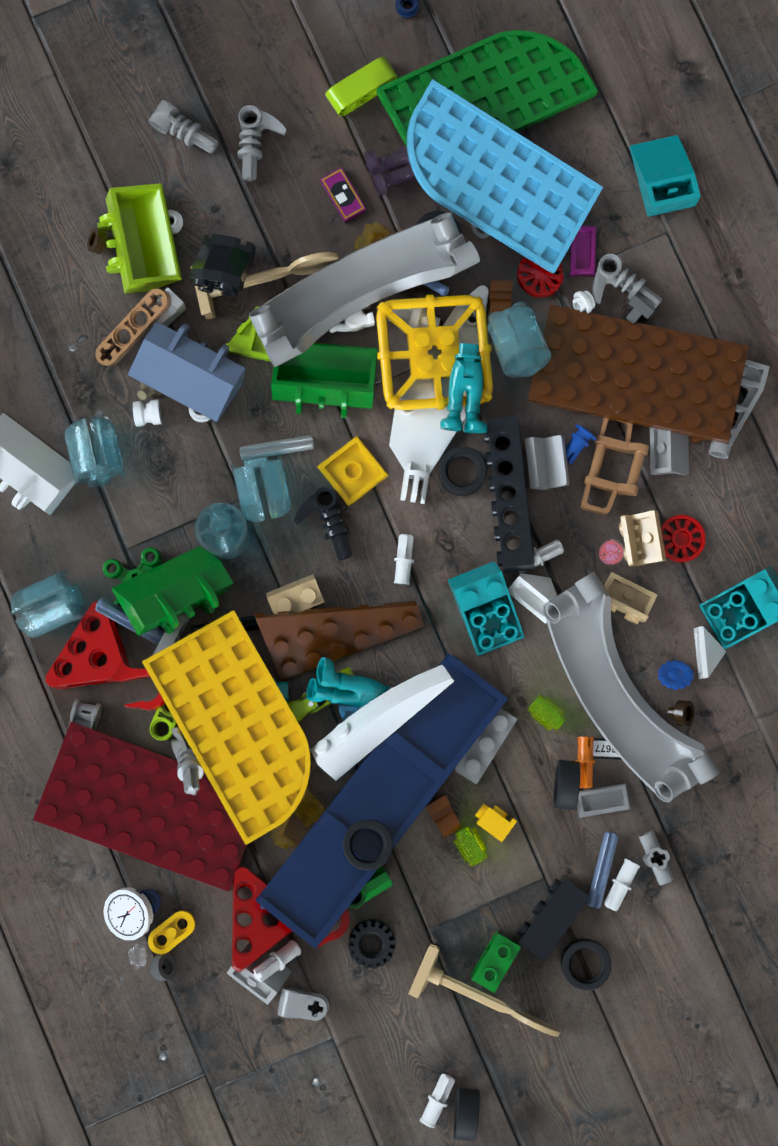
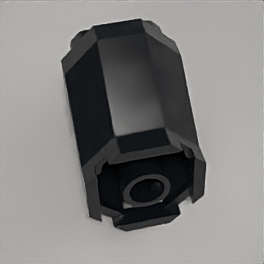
[189,234,256,297]

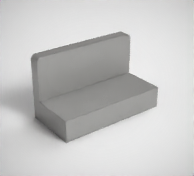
[650,427,689,475]
[525,435,569,490]
[226,942,291,1005]

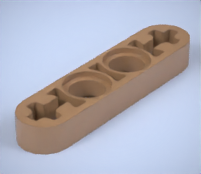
[95,289,172,366]

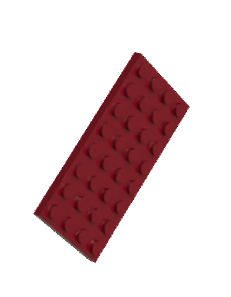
[33,721,247,892]

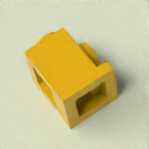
[475,803,517,842]

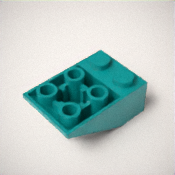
[629,135,701,217]
[447,561,525,656]
[699,566,778,650]

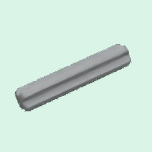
[240,435,314,461]

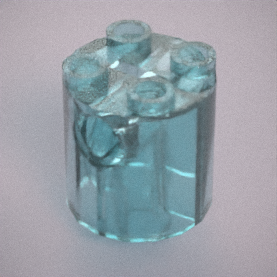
[487,302,551,378]
[195,502,251,560]

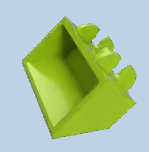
[97,183,182,294]

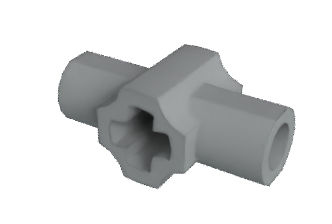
[638,830,674,885]

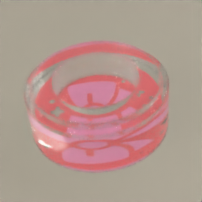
[599,539,624,566]

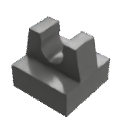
[626,295,654,324]

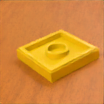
[317,436,388,507]

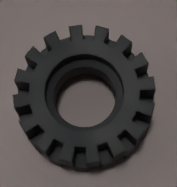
[348,919,395,969]

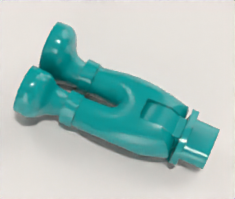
[440,343,487,433]
[306,657,391,708]

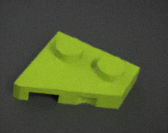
[226,306,271,362]

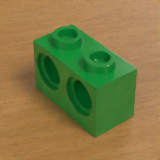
[470,930,521,993]

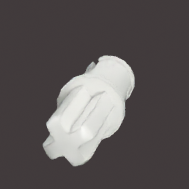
[394,534,414,585]
[519,540,564,574]
[604,859,640,911]
[253,940,301,982]
[419,1073,455,1128]

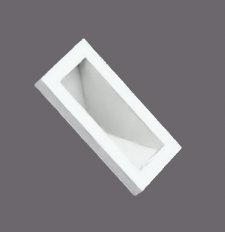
[508,574,557,624]
[694,626,726,679]

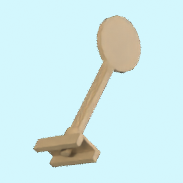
[191,252,339,320]
[408,943,561,1037]

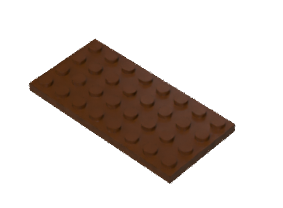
[528,305,749,444]

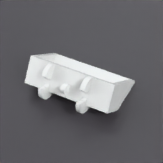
[0,413,83,515]

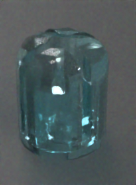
[64,417,126,488]
[231,454,291,522]
[11,570,85,637]

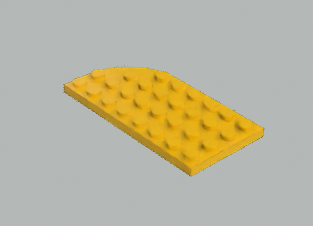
[142,610,310,845]

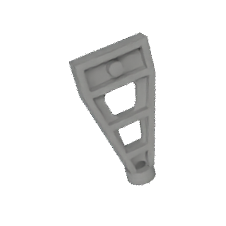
[709,360,770,459]

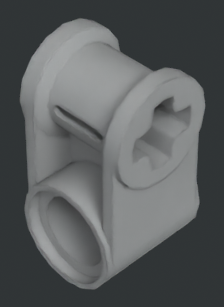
[68,698,102,730]
[277,987,329,1021]

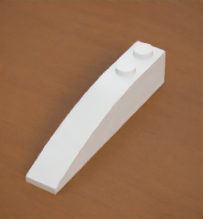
[310,665,454,781]

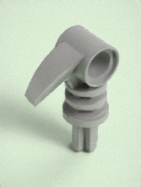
[148,100,218,153]
[237,105,287,182]
[592,254,662,310]
[170,727,204,795]

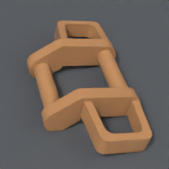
[581,418,649,515]

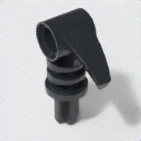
[294,487,352,561]

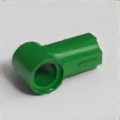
[349,866,393,908]

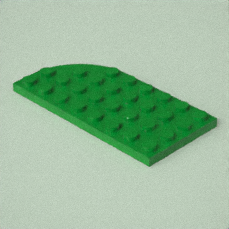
[376,30,598,147]

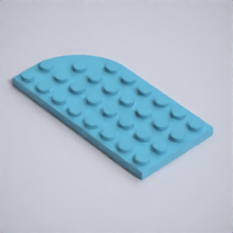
[407,79,603,274]

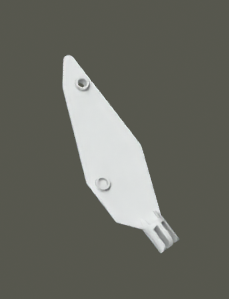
[389,285,489,504]

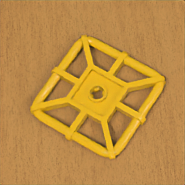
[376,295,493,410]

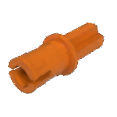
[575,737,596,788]

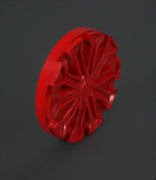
[516,257,564,298]
[661,515,706,563]

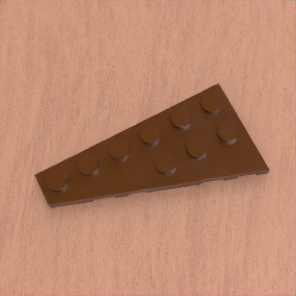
[254,601,424,681]

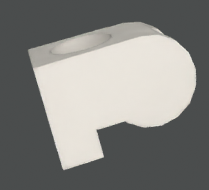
[145,288,186,327]

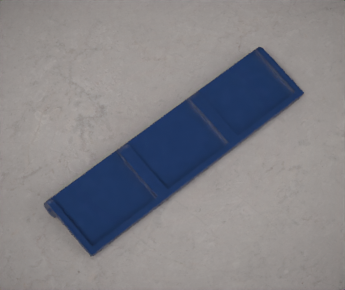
[255,653,508,949]

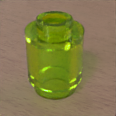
[527,694,566,732]
[453,826,489,867]

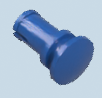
[565,424,596,465]

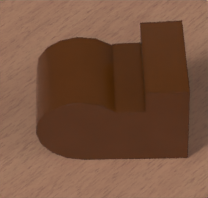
[488,280,513,320]
[425,794,462,838]

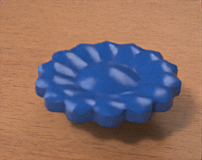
[658,660,694,690]

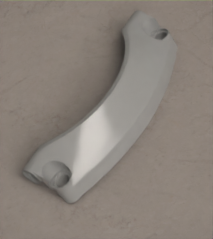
[249,213,480,367]
[543,572,720,802]

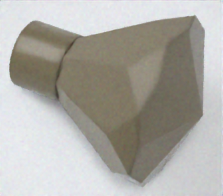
[137,382,162,400]

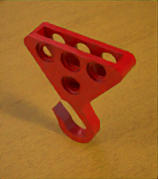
[45,601,165,711]
[232,867,350,972]

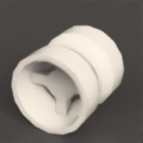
[133,399,162,427]

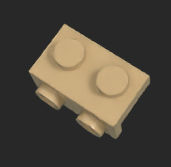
[619,510,666,566]
[604,572,657,624]

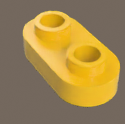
[148,910,196,954]

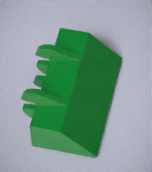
[271,343,378,418]
[112,546,233,636]

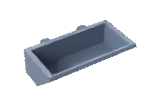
[128,322,246,422]

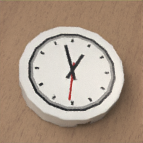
[104,887,153,940]

